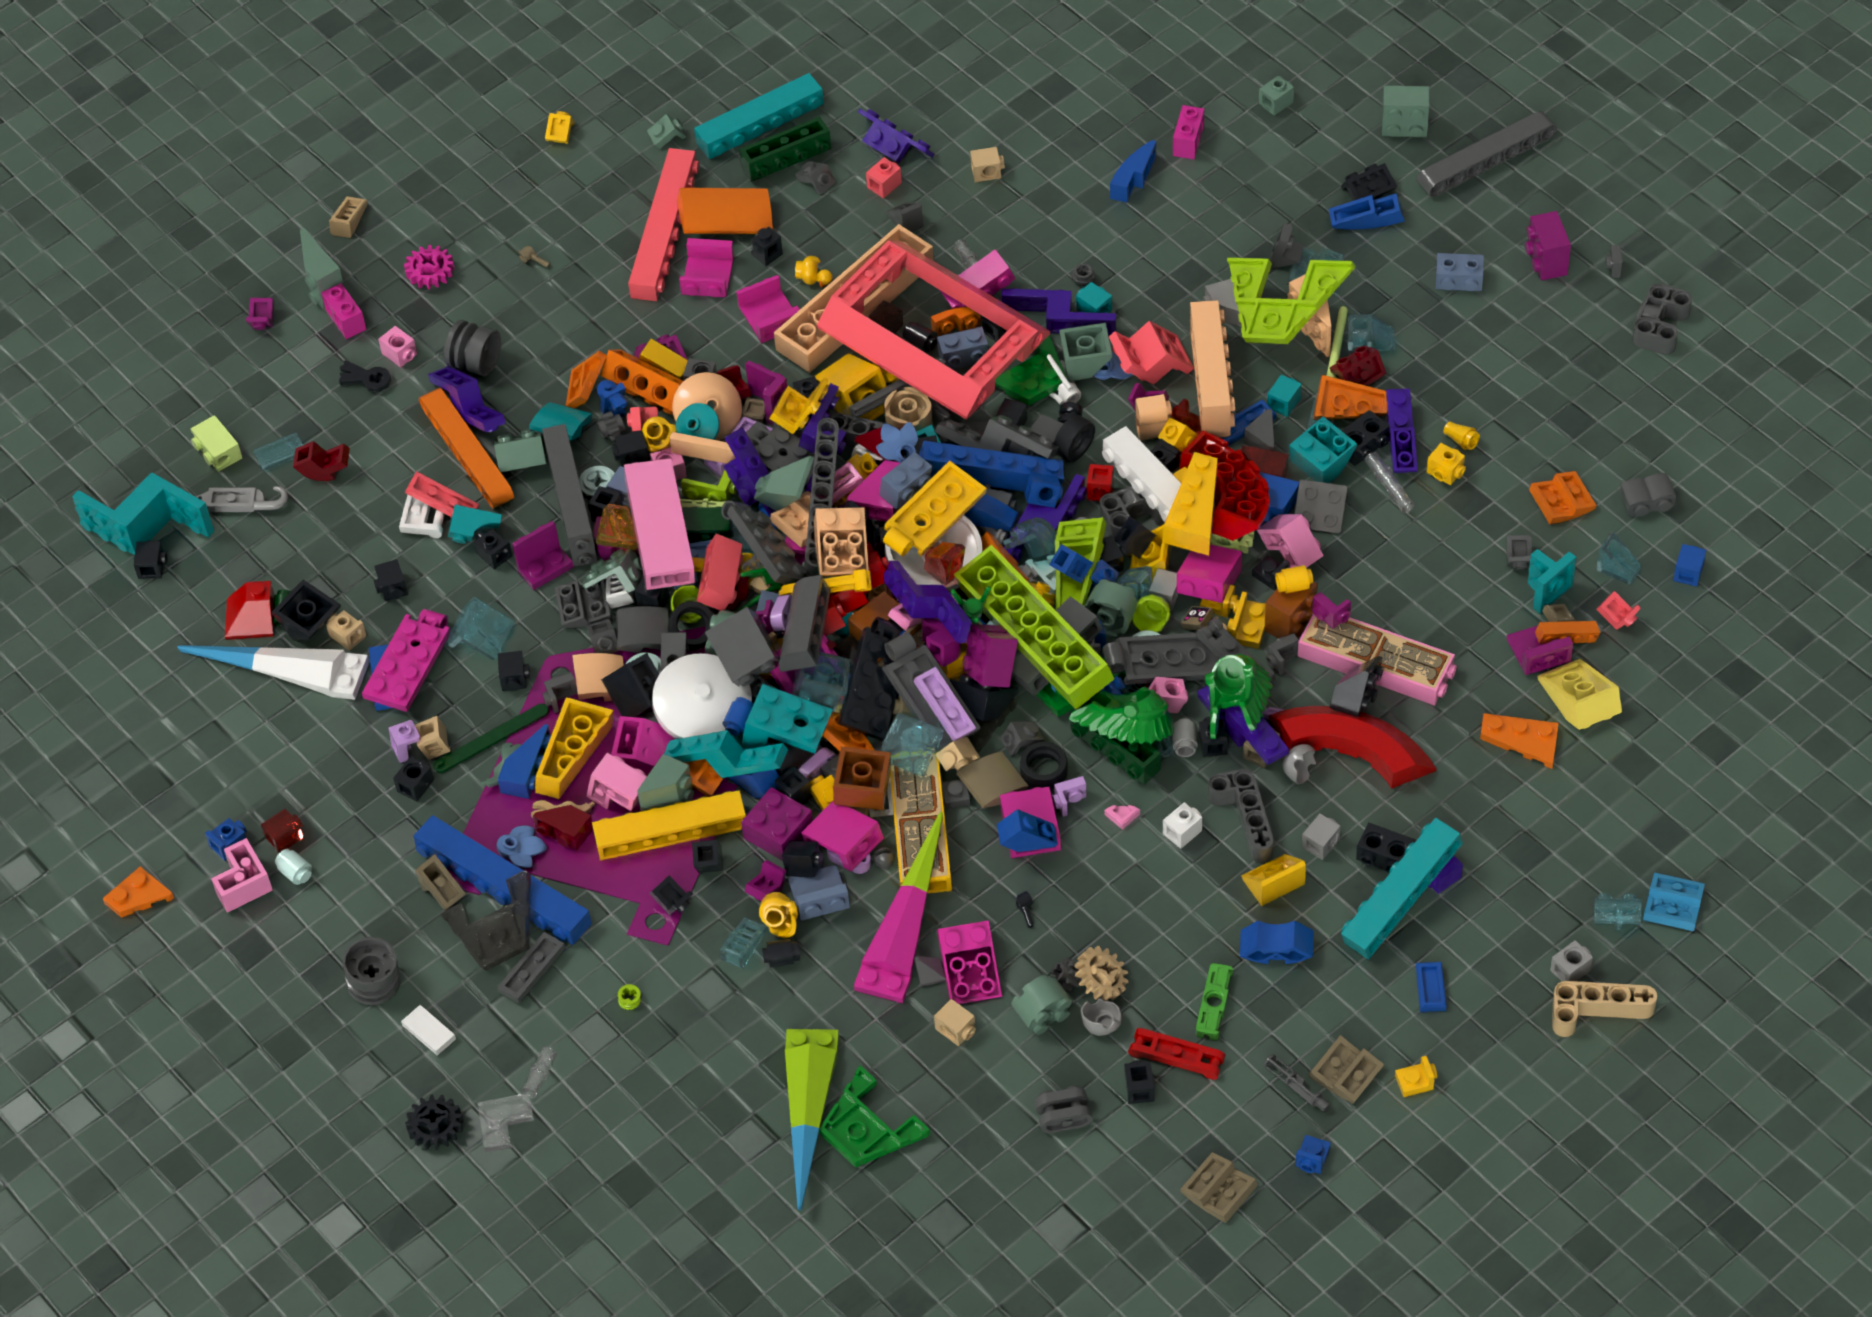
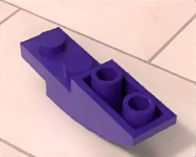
[1386,388,1418,473]

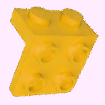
[769,377,828,434]

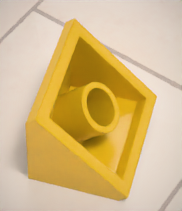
[1128,525,1172,582]
[1241,854,1306,906]

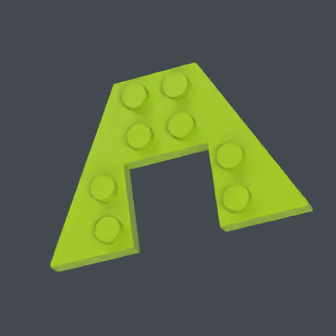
[1227,258,1356,344]

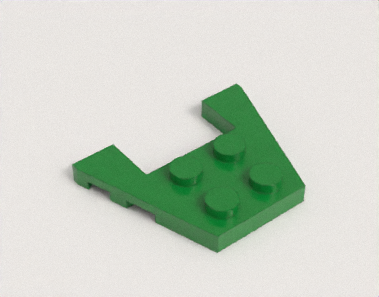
[995,336,1067,406]
[819,1065,931,1168]

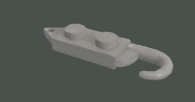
[196,486,288,512]

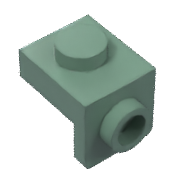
[647,114,687,149]

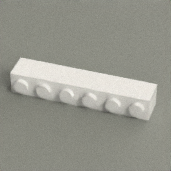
[1102,426,1213,534]

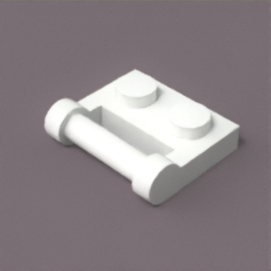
[399,495,445,538]

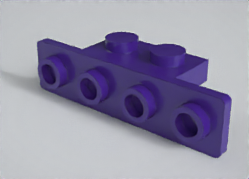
[858,109,935,163]
[724,428,776,517]

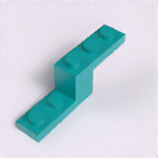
[664,730,788,778]

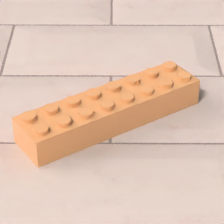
[774,224,934,373]

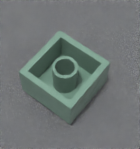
[1382,86,1429,137]

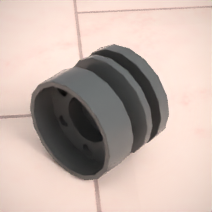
[444,320,501,377]
[343,937,400,1005]

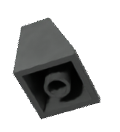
[705,607,780,687]

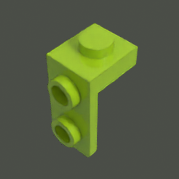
[681,470,737,502]

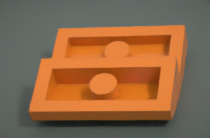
[1529,471,1597,525]

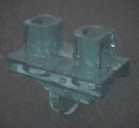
[1593,894,1642,930]

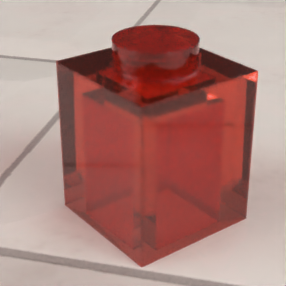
[261,808,304,854]

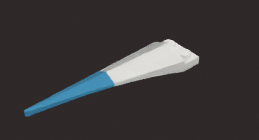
[177,645,370,700]

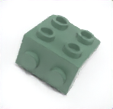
[582,547,644,593]

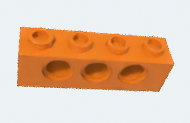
[600,349,683,415]

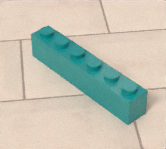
[694,73,824,159]
[1341,817,1463,960]

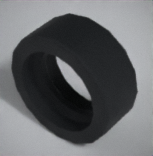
[1054,415,1095,462]
[668,601,713,650]
[1020,741,1068,790]

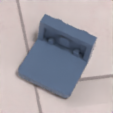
[789,865,850,921]

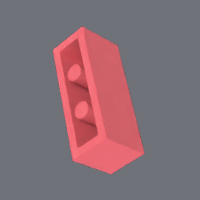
[697,534,744,611]

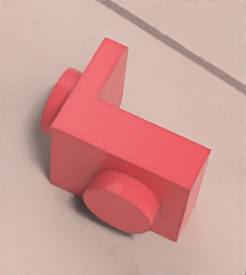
[627,407,659,432]
[1596,591,1641,630]

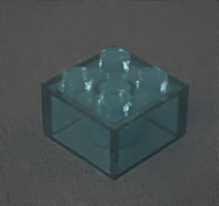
[792,652,850,713]

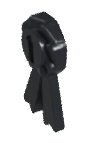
[339,360,391,392]

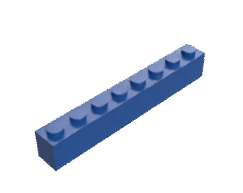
[413,815,592,945]

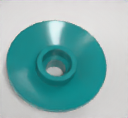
[675,403,720,440]

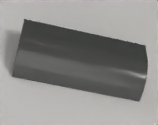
[779,575,831,672]
[1012,596,1103,696]

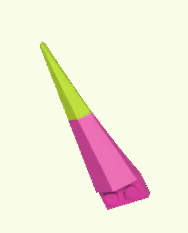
[854,811,943,1003]

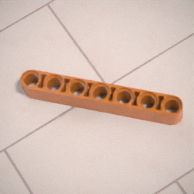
[419,388,514,509]

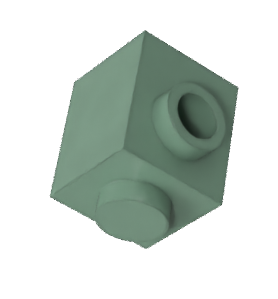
[1259,75,1294,116]

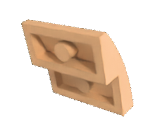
[770,491,815,548]
[572,653,624,702]

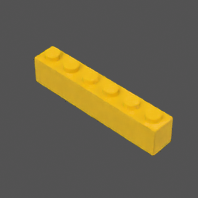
[592,790,746,860]

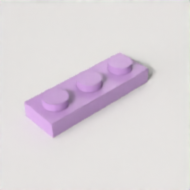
[913,667,976,741]

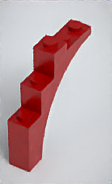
[782,542,889,636]

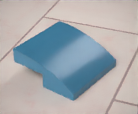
[1643,872,1705,931]

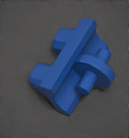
[597,380,628,418]

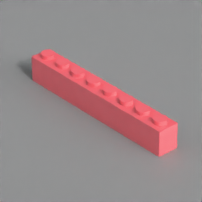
[628,148,700,301]

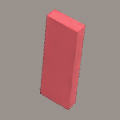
[405,471,480,517]

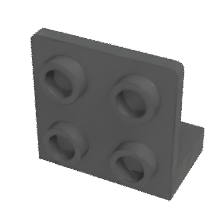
[1295,479,1349,534]

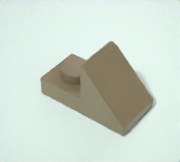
[415,854,466,910]

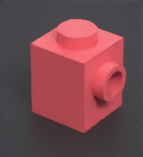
[866,157,902,198]

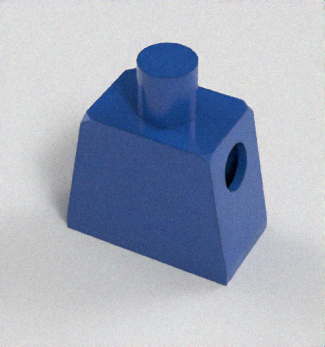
[1260,472,1300,527]

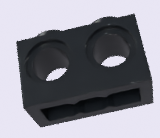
[1342,410,1390,466]
[1356,822,1416,873]

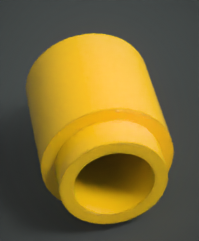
[1275,565,1313,594]

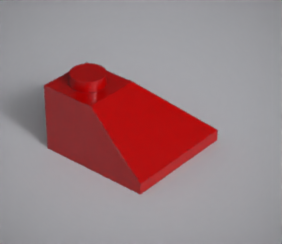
[225,581,275,640]

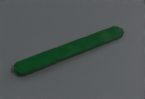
[433,704,549,773]

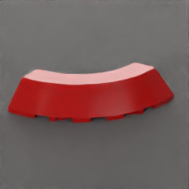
[1180,431,1270,541]
[1269,706,1436,789]

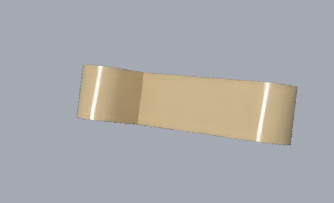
[1552,981,1657,1037]

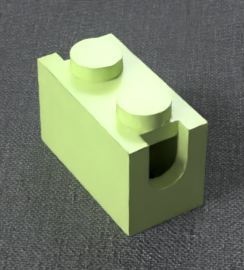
[190,415,242,472]

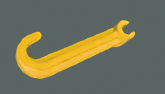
[778,569,872,596]

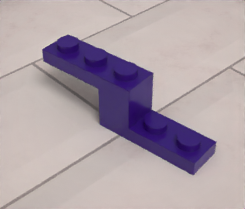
[1002,288,1116,335]
[428,366,506,432]
[798,383,847,493]
[1004,474,1087,562]
[884,560,972,643]
[1197,686,1289,765]

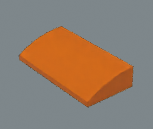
[677,188,773,234]

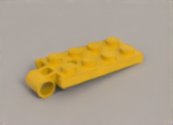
[883,461,987,557]

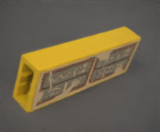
[890,751,952,893]

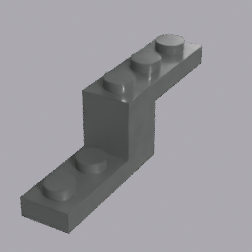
[935,415,1059,459]

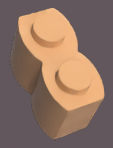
[1135,394,1172,441]

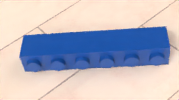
[919,441,1064,493]

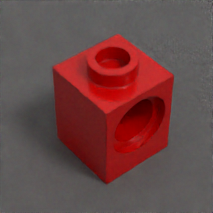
[1087,464,1114,501]

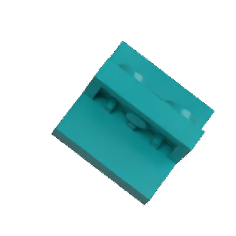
[1528,549,1576,614]

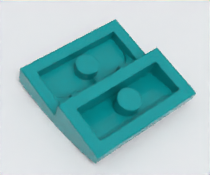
[529,402,592,441]

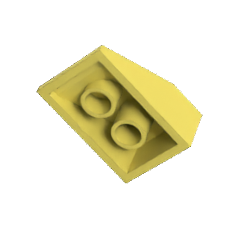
[1537,659,1622,730]

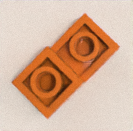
[931,307,981,337]

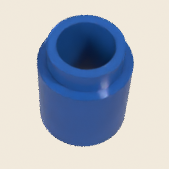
[722,697,754,736]

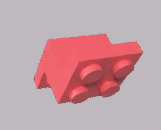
[1109,321,1194,385]

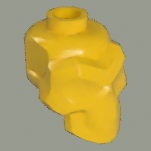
[642,416,677,452]
[759,892,798,938]

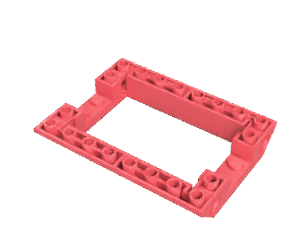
[817,240,1050,420]

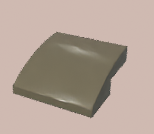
[957,751,1029,809]
[1308,1035,1384,1103]
[1180,1152,1258,1223]

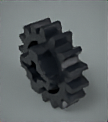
[405,1095,464,1150]

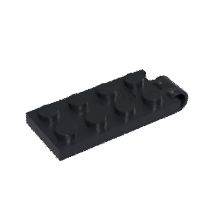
[838,617,901,741]

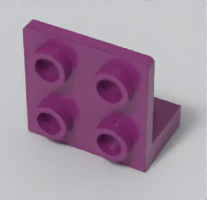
[745,360,787,426]
[512,521,574,590]
[1506,625,1573,676]

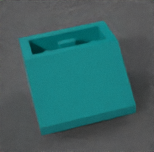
[1289,417,1357,483]

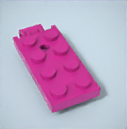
[362,609,450,712]

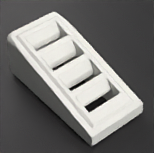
[606,575,634,609]

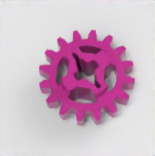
[404,245,455,289]

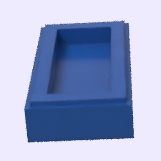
[1415,962,1447,1012]

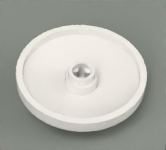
[885,515,982,591]
[652,653,752,739]

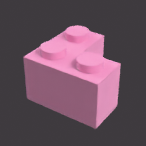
[1257,514,1324,568]
[586,753,647,811]
[211,838,273,913]

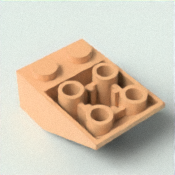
[1288,274,1331,357]
[814,508,869,576]

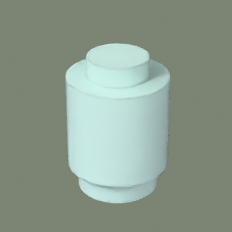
[275,849,312,885]

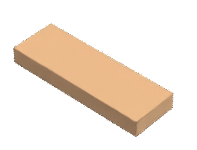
[670,432,735,464]

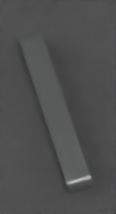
[1416,111,1557,197]
[804,418,839,576]

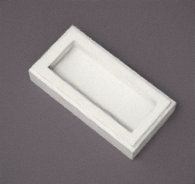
[401,1005,456,1055]

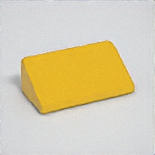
[639,339,688,379]

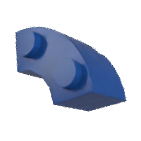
[1240,921,1314,964]

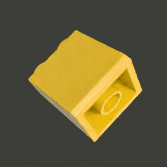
[815,353,887,420]

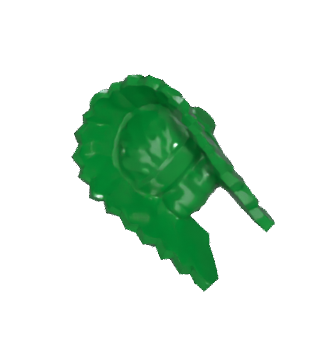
[1205,654,1273,739]
[1069,687,1174,745]

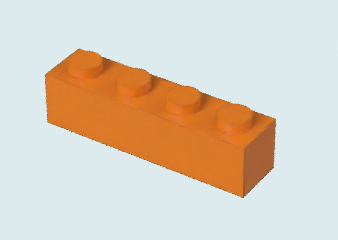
[1535,621,1600,644]

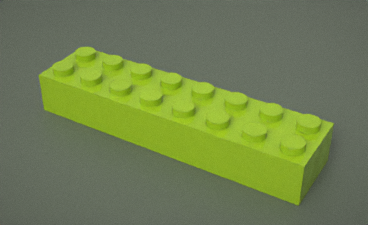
[954,545,1114,709]

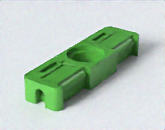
[1196,963,1233,1041]

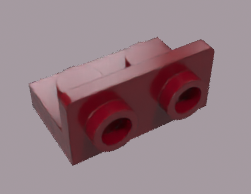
[1330,346,1387,386]

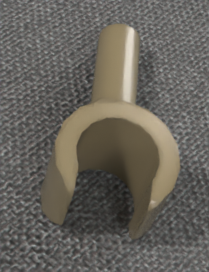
[519,246,550,268]

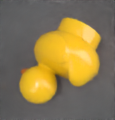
[795,256,832,288]

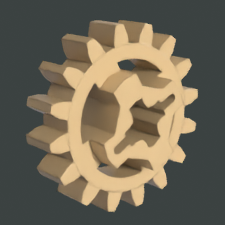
[1074,946,1128,1001]

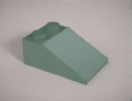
[300,228,344,311]

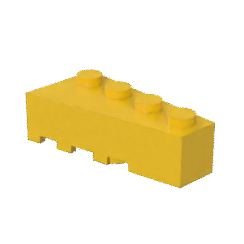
[1163,452,1218,556]
[535,697,613,799]

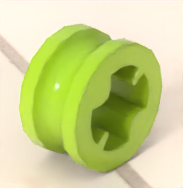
[618,984,641,1010]

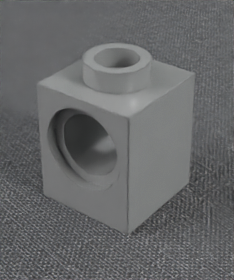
[1149,568,1179,611]
[1302,814,1341,860]
[1550,940,1593,982]

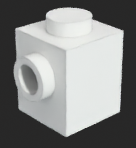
[1163,802,1202,849]

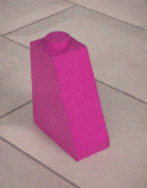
[846,460,900,522]

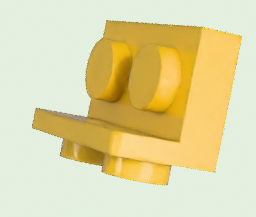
[1227,591,1265,649]

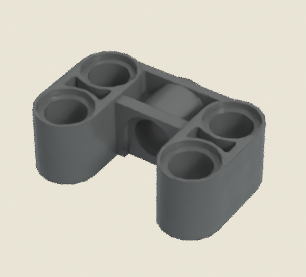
[1632,283,1692,355]
[1100,486,1165,538]

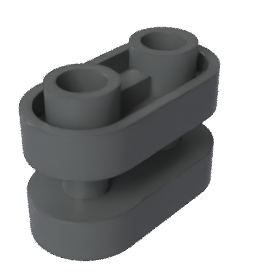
[1034,1086,1093,1133]

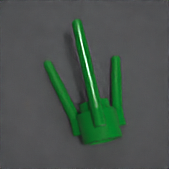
[738,568,781,611]
[951,586,991,624]

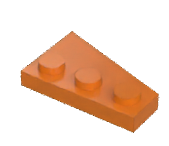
[1313,375,1387,420]
[1480,713,1558,769]

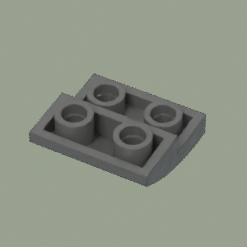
[555,579,613,628]
[616,606,669,653]

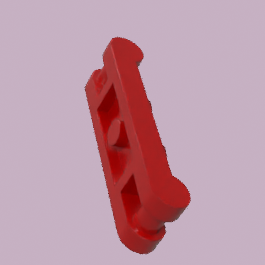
[1128,1028,1226,1080]

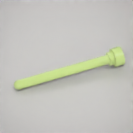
[1326,306,1348,378]

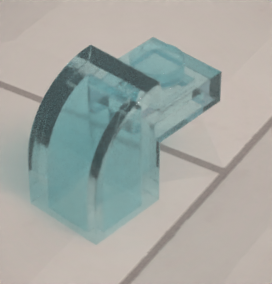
[1003,518,1057,559]

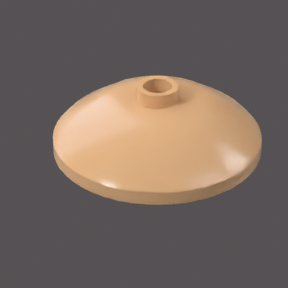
[672,372,742,441]

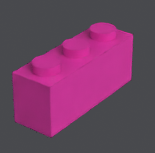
[940,249,1016,309]

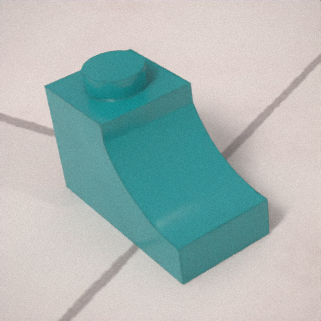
[447,504,502,544]

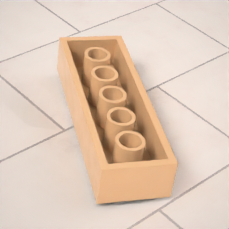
[1190,300,1235,437]

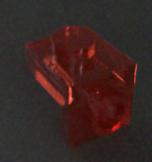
[1171,399,1202,435]

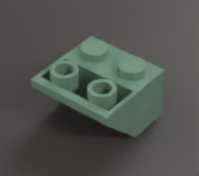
[494,429,546,472]

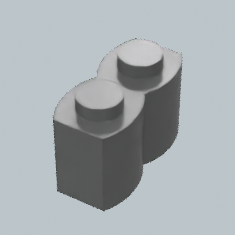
[1620,473,1676,517]

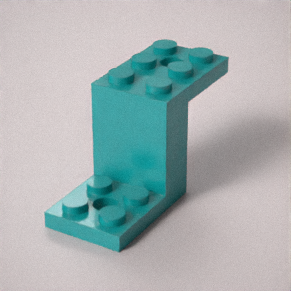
[72,472,214,555]
[733,684,833,754]

